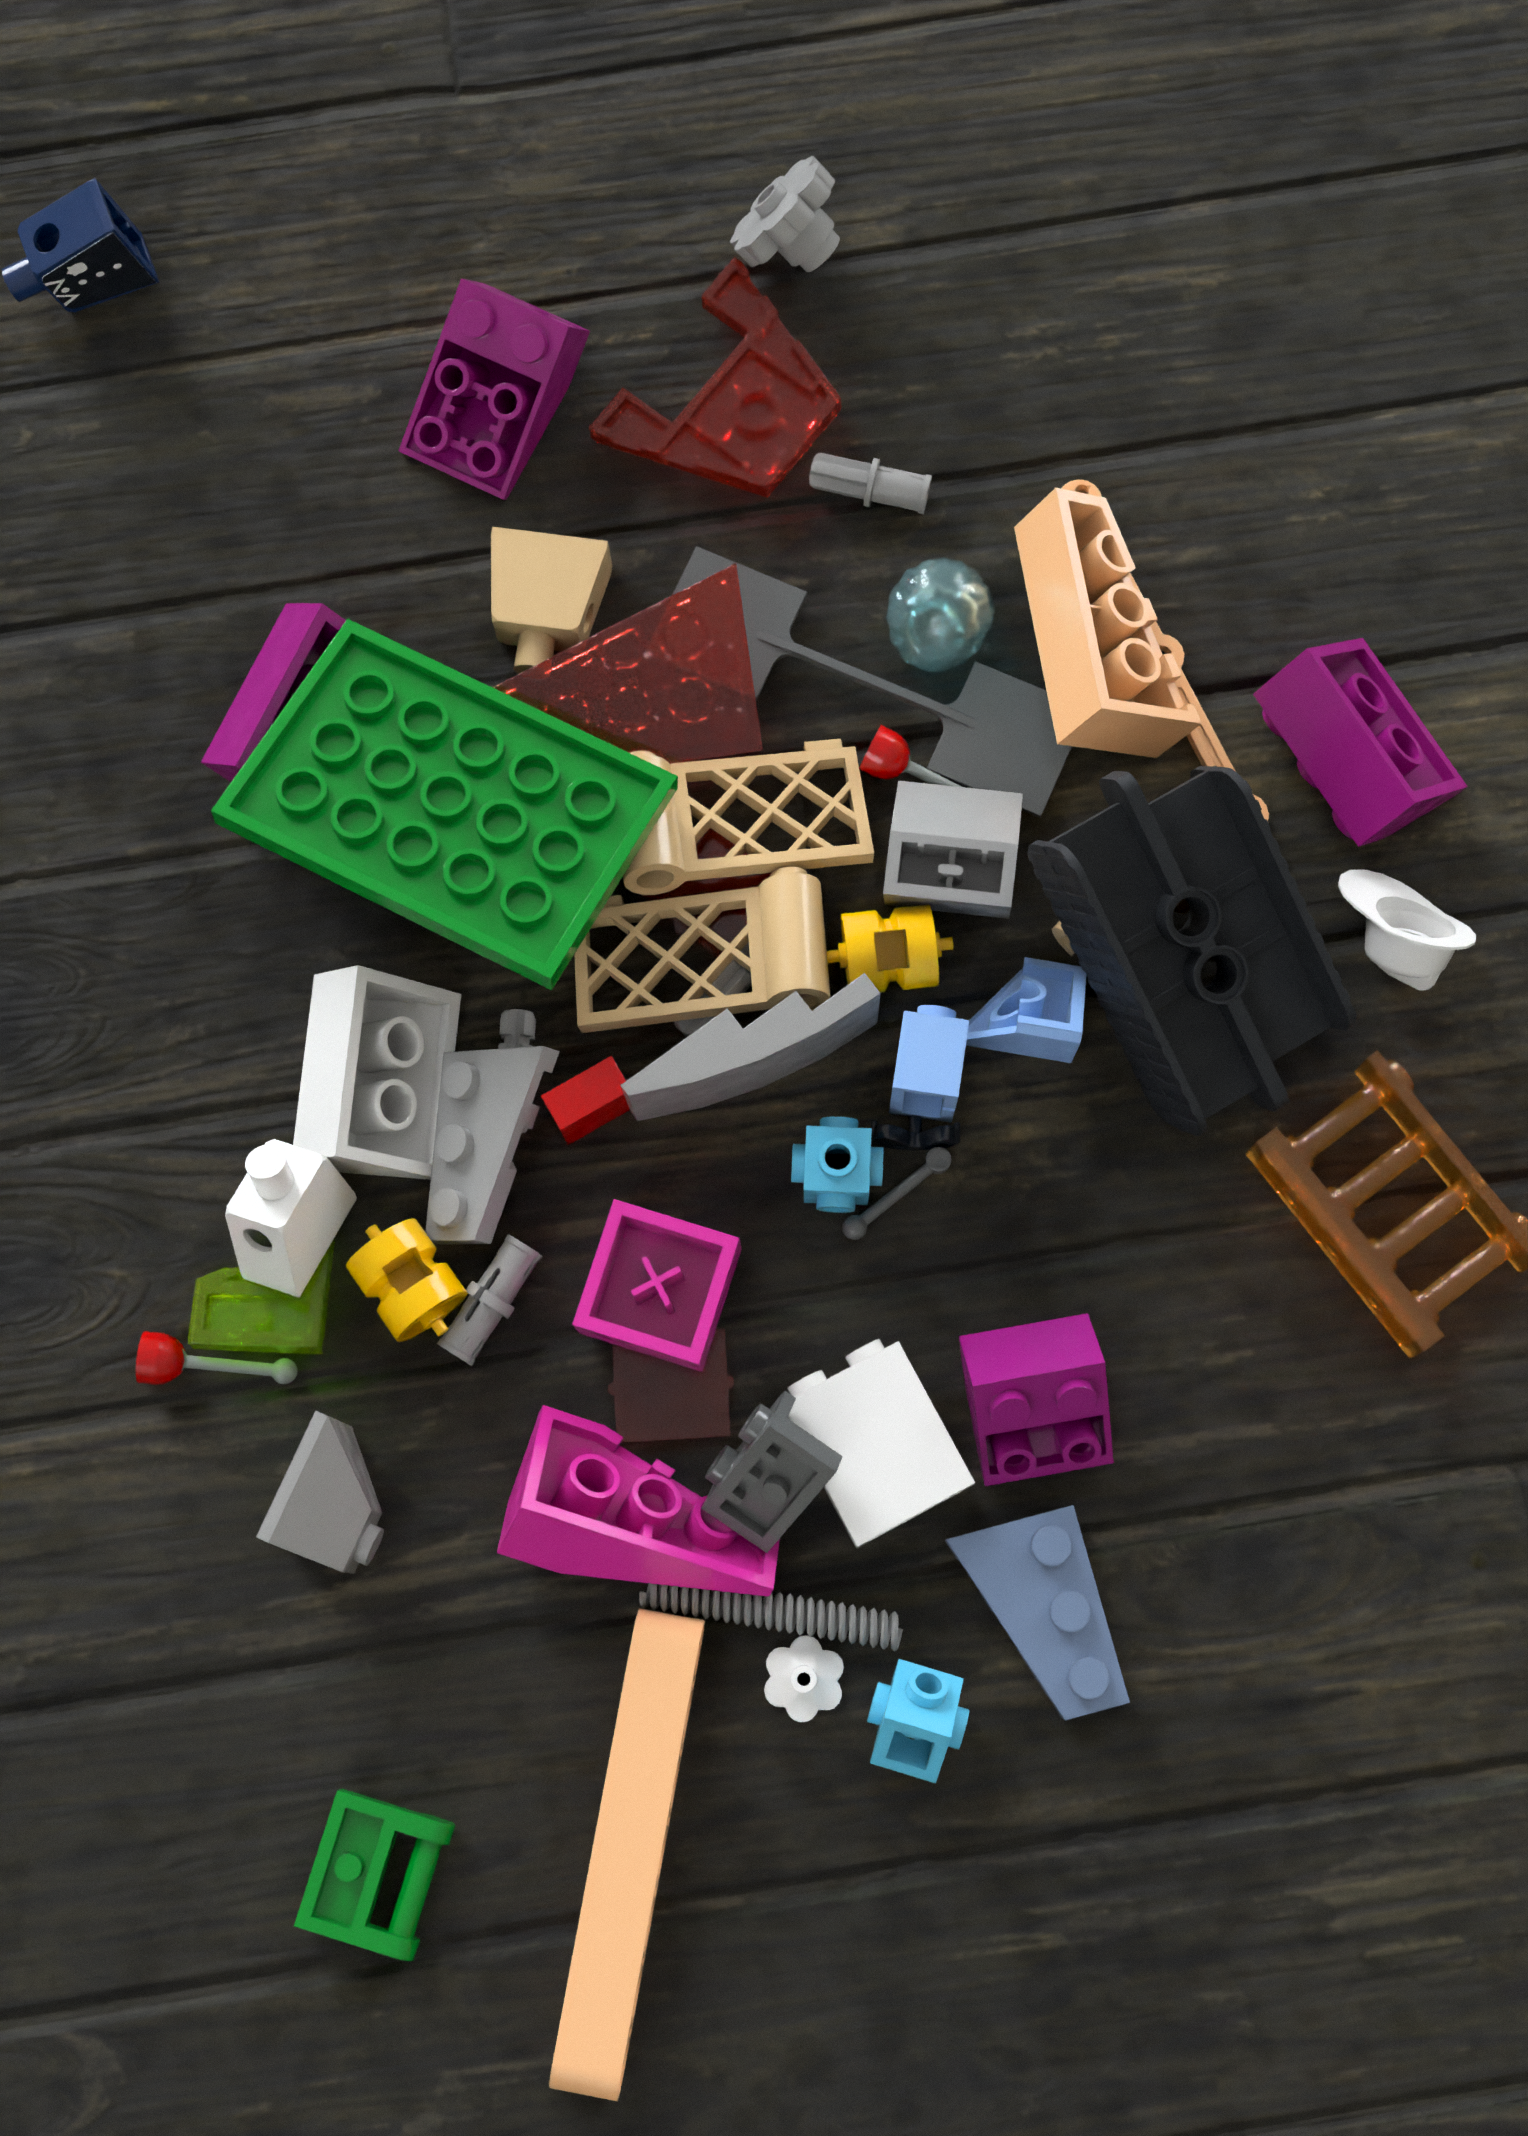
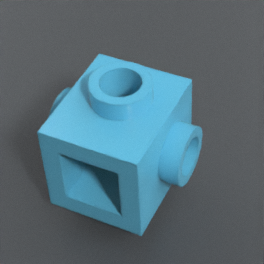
[791,1117,884,1213]
[867,1659,969,1783]

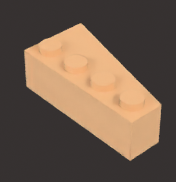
[1014,488,1202,758]

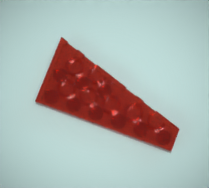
[492,563,763,764]

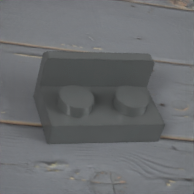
[702,1391,843,1553]

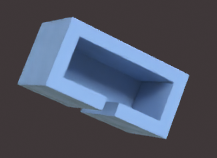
[889,1005,969,1123]

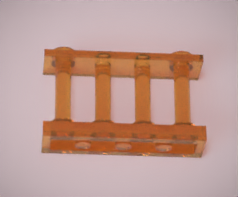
[1246,1050,1528,1358]

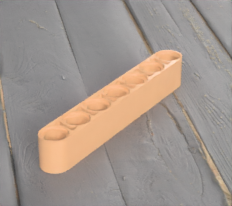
[549,1608,705,2102]

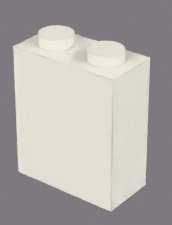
[787,1339,975,1549]

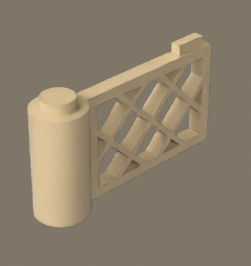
[623,739,874,895]
[574,867,831,1033]

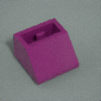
[959,1313,1114,1486]

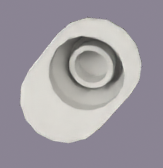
[1338,870,1476,991]

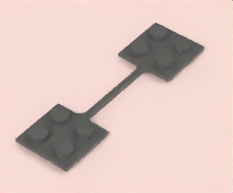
[646,546,1072,818]

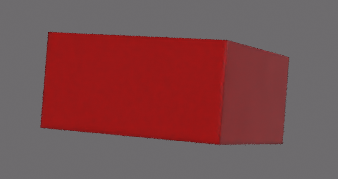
[541,1056,629,1145]

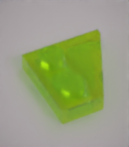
[187,1237,335,1354]

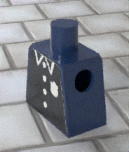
[2,178,159,312]

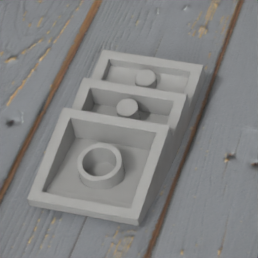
[621,973,881,1121]

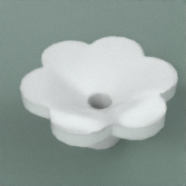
[764,1635,844,1722]

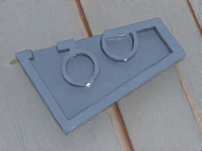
[945,1505,1130,1720]

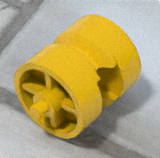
[827,904,953,993]
[346,1218,468,1342]

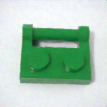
[294,1789,455,1961]

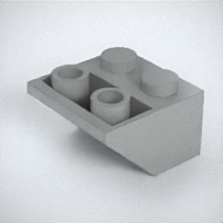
[883,781,1023,919]

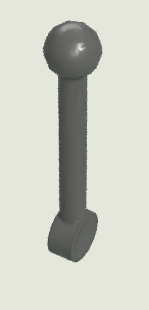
[842,1147,951,1240]

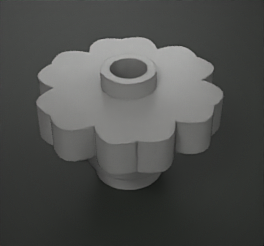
[730,156,840,272]

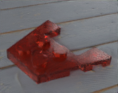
[589,257,841,498]

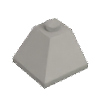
[256,1411,384,1574]

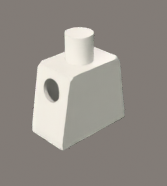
[225,1139,357,1298]

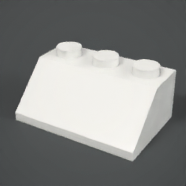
[293,965,461,1180]

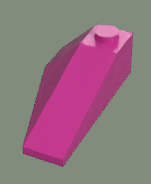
[497,1405,780,1597]

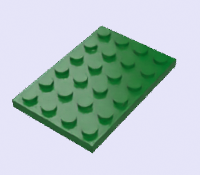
[211,619,678,990]

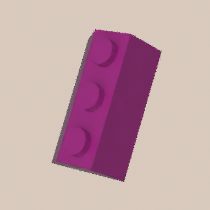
[200,603,346,782]
[1253,638,1468,847]

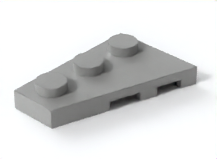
[425,1046,560,1245]

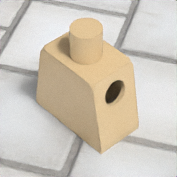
[491,527,612,679]

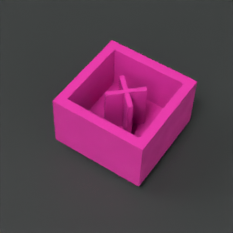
[572,1199,742,1372]

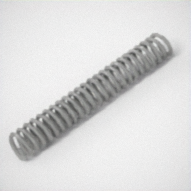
[639,1583,903,1651]

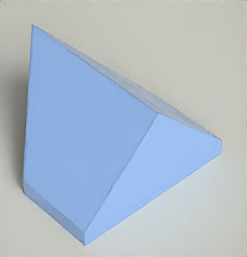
[966,957,1086,1063]

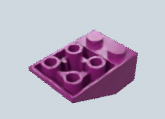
[398,278,590,500]

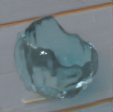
[886,557,996,672]

